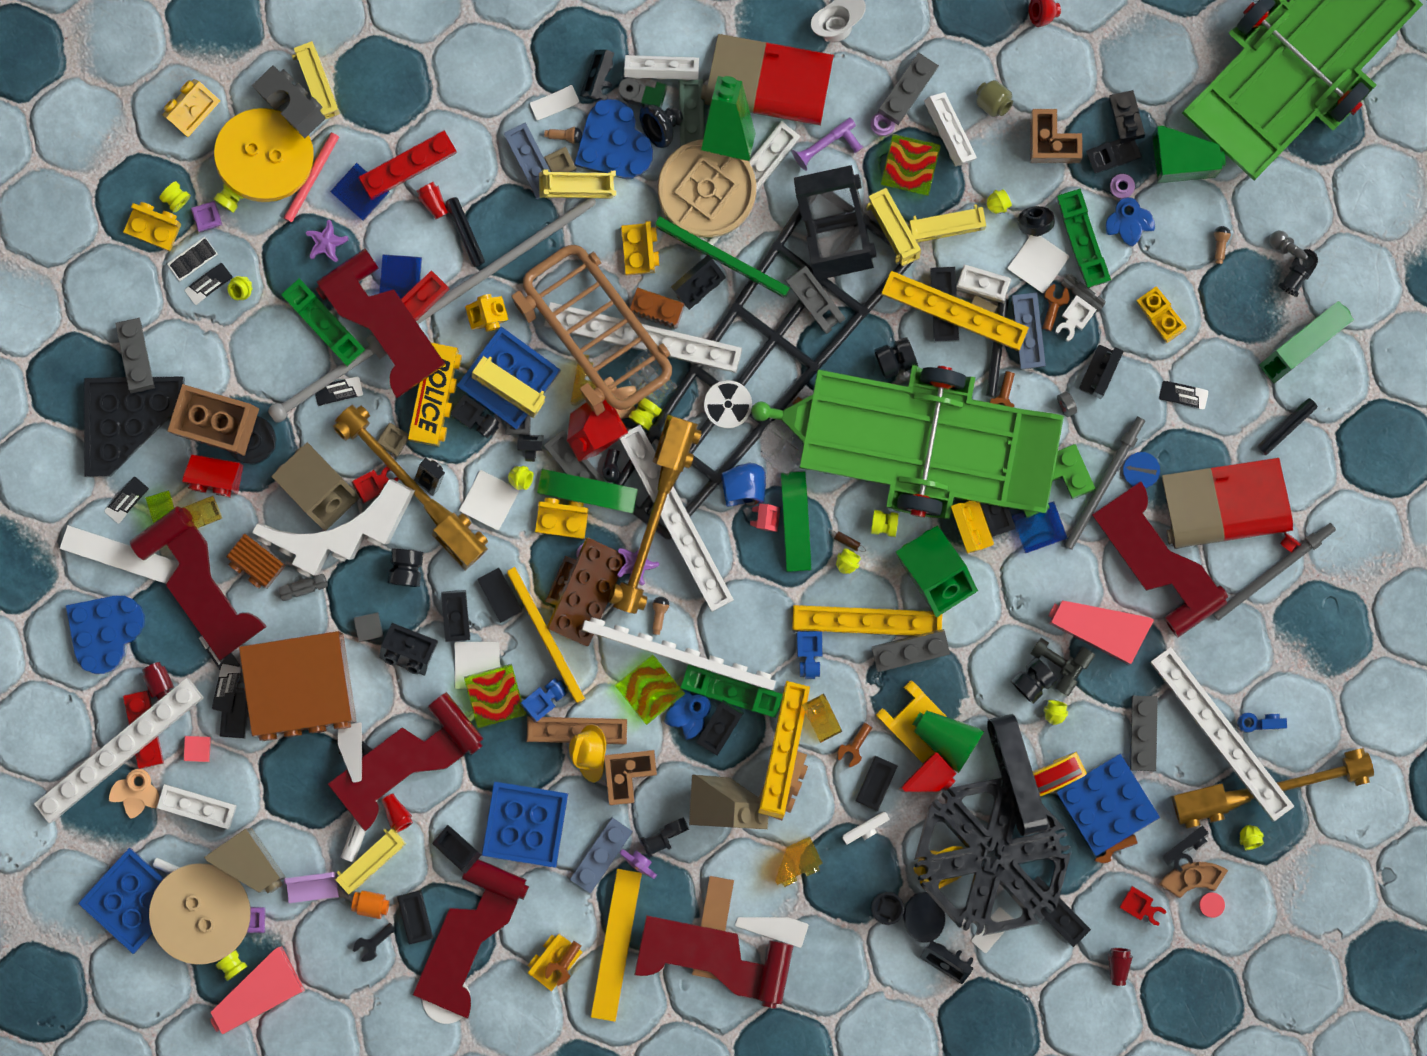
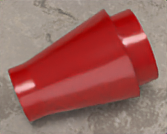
[416,182,448,220]
[381,793,413,832]

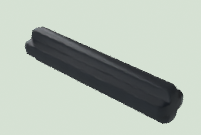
[446,197,485,267]
[1257,398,1318,455]

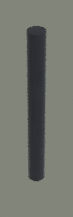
[986,298,1009,397]

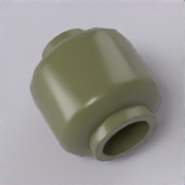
[976,80,1013,117]

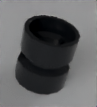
[874,337,918,379]
[388,548,424,587]
[1011,657,1058,704]
[870,892,904,925]

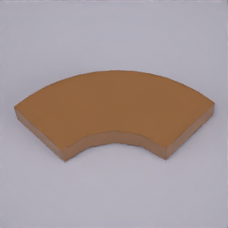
[1159,862,1228,898]

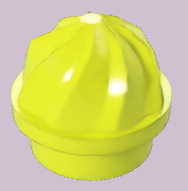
[987,189,1012,214]
[227,276,253,300]
[508,466,534,490]
[836,548,861,574]
[1043,700,1068,725]
[1239,825,1264,850]

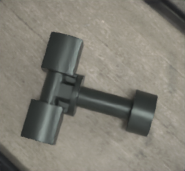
[1030,637,1095,696]

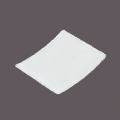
[1008,235,1069,293]
[459,470,519,530]
[455,642,500,689]

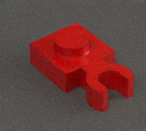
[352,467,399,504]
[1119,886,1167,926]

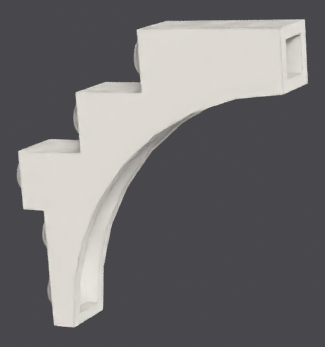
[252,479,415,577]

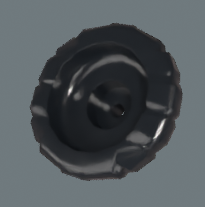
[639,104,683,148]

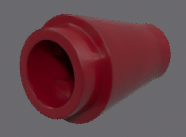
[1108,948,1133,986]

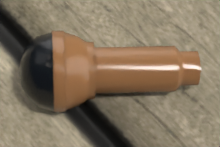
[544,127,582,144]
[1214,226,1231,264]
[652,597,670,635]

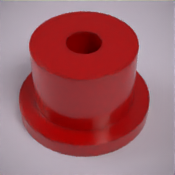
[1280,532,1301,552]

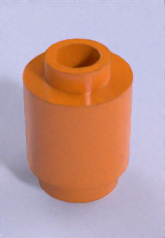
[351,890,390,919]

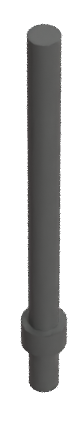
[1064,416,1145,550]
[1213,523,1336,621]

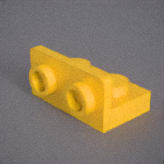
[162,79,220,137]
[124,202,181,251]
[621,221,660,276]
[535,498,589,539]
[951,501,994,553]
[527,933,583,992]

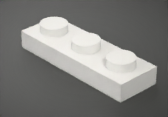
[624,55,699,81]
[924,92,977,166]
[157,784,237,829]

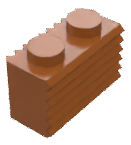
[630,287,684,329]
[226,534,286,589]

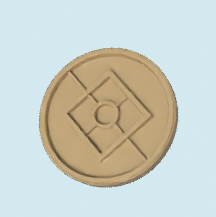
[658,139,756,238]
[149,863,251,964]

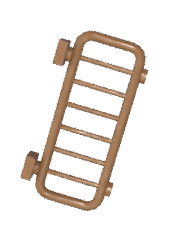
[512,245,672,416]

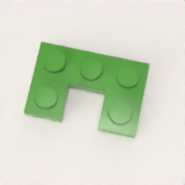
[1023,444,1095,519]

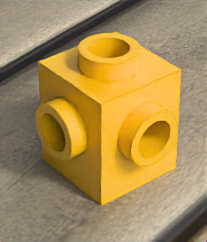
[465,294,509,332]

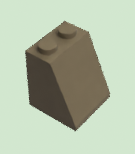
[271,442,360,531]
[689,775,769,830]
[204,828,286,893]

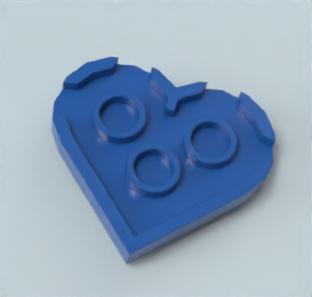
[575,99,653,179]
[66,596,145,674]

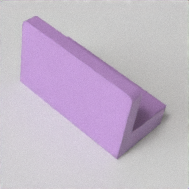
[284,872,340,903]

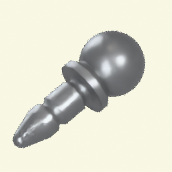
[1269,230,1308,260]

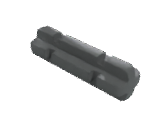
[1061,274,1106,312]
[279,574,328,601]

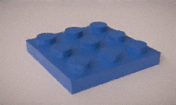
[457,326,561,430]
[1056,753,1160,857]
[482,782,569,868]
[78,848,164,954]

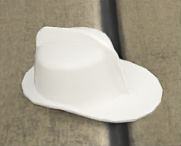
[811,0,866,42]

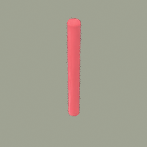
[284,132,339,223]

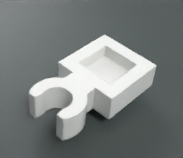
[1055,295,1097,342]

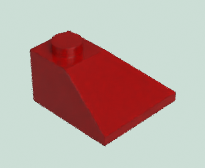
[567,400,628,461]
[899,752,957,792]

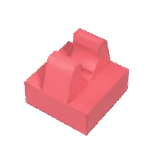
[750,504,780,532]

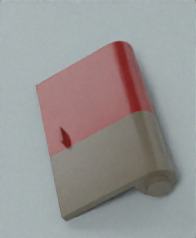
[701,34,834,126]
[1162,458,1293,549]

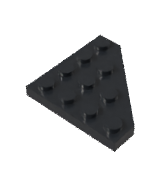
[84,376,185,477]

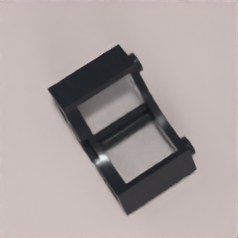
[794,165,877,280]

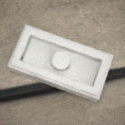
[956,264,1011,303]
[842,812,890,845]

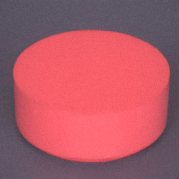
[1199,892,1225,918]

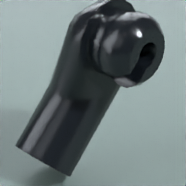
[602,448,620,482]

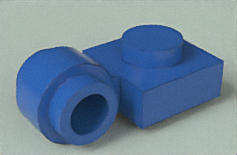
[797,631,823,679]
[519,677,568,723]
[1237,713,1287,733]

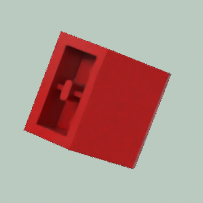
[182,454,243,498]

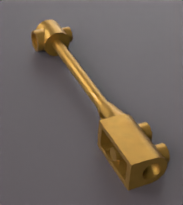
[333,405,488,571]
[609,415,701,614]
[1171,748,1374,829]

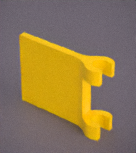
[876,680,947,763]

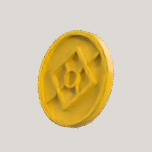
[214,108,314,202]

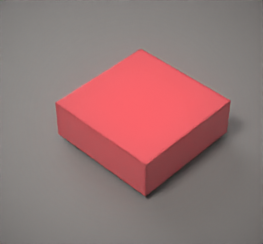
[184,736,211,762]

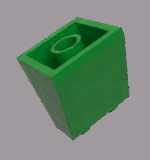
[701,76,756,161]
[1152,126,1226,184]
[895,525,978,617]

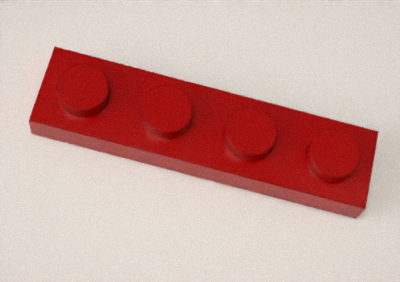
[359,130,457,200]

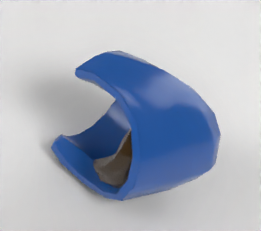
[722,462,766,507]

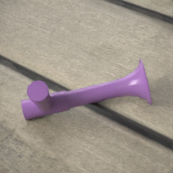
[791,117,863,171]

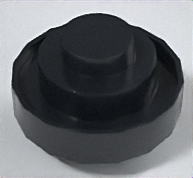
[1018,206,1055,237]

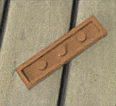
[527,717,627,744]
[692,876,734,979]

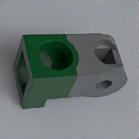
[619,78,667,109]

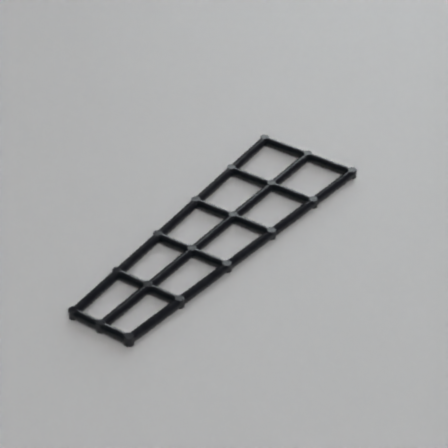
[613,191,914,540]

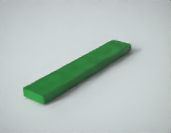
[655,216,790,298]

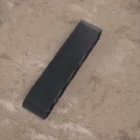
[987,714,1048,836]

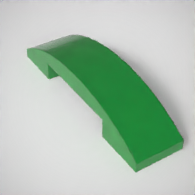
[1057,188,1111,288]
[281,278,366,367]
[537,469,638,513]
[781,471,811,572]
[681,664,783,718]

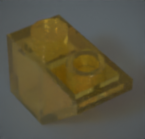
[775,836,823,887]

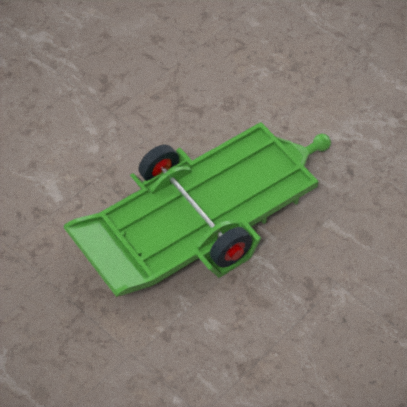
[1182,0,1423,181]
[751,365,1064,519]

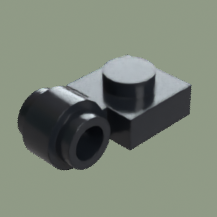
[450,394,500,438]

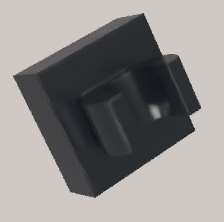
[517,435,544,462]

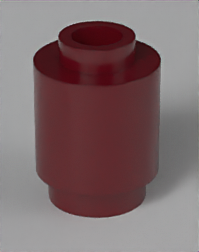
[142,662,175,700]

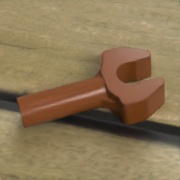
[1042,284,1070,331]
[990,371,1015,407]
[838,722,873,767]
[1094,835,1138,863]
[546,940,582,986]

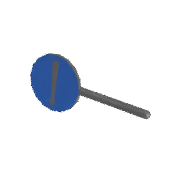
[1123,452,1160,488]

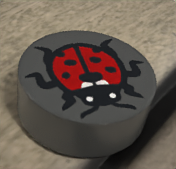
[1057,391,1077,417]

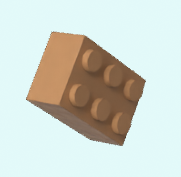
[168,384,259,456]

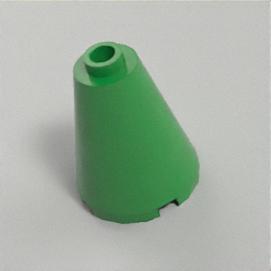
[912,710,984,773]

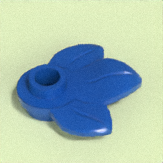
[1106,197,1155,247]
[664,690,711,739]

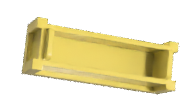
[292,41,340,120]
[539,170,616,199]
[866,188,921,267]
[909,204,986,243]
[472,356,546,418]
[335,829,407,895]

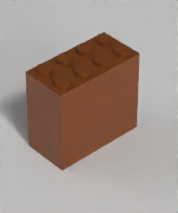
[239,631,357,741]

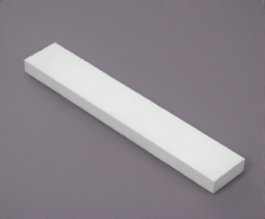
[698,121,801,246]
[60,525,180,584]

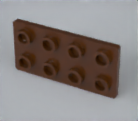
[546,538,625,646]

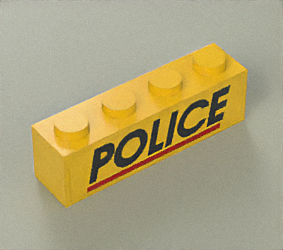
[408,343,462,447]

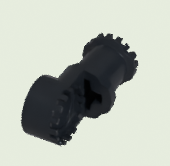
[1278,249,1318,297]
[640,817,690,859]

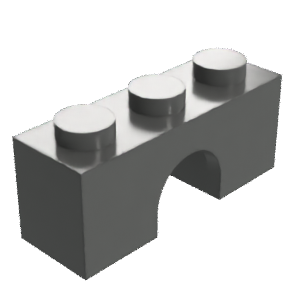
[252,65,326,138]

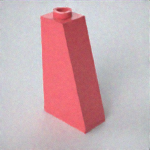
[1048,600,1154,665]
[210,946,305,1034]

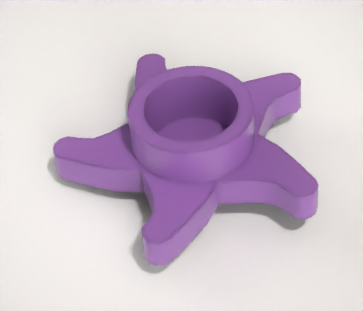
[306,220,349,262]
[617,549,659,586]
[619,849,657,879]

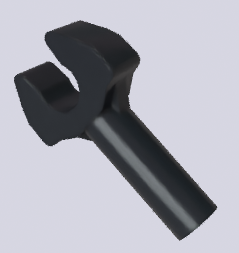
[353,923,396,962]

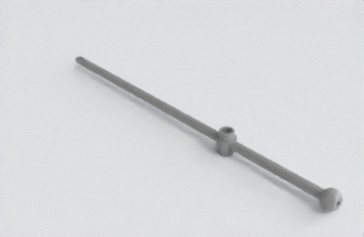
[268,198,596,423]

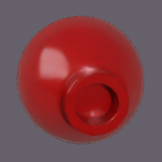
[1029,0,1061,27]

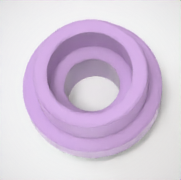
[870,113,895,136]
[1110,174,1135,199]

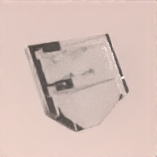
[626,349,677,405]
[761,420,804,476]

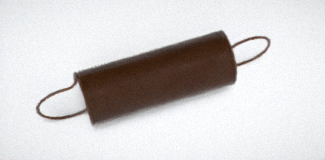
[829,530,866,552]

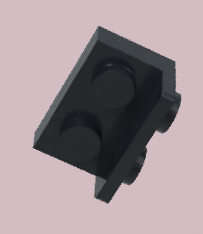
[671,255,726,310]
[1079,345,1124,399]
[379,623,438,676]

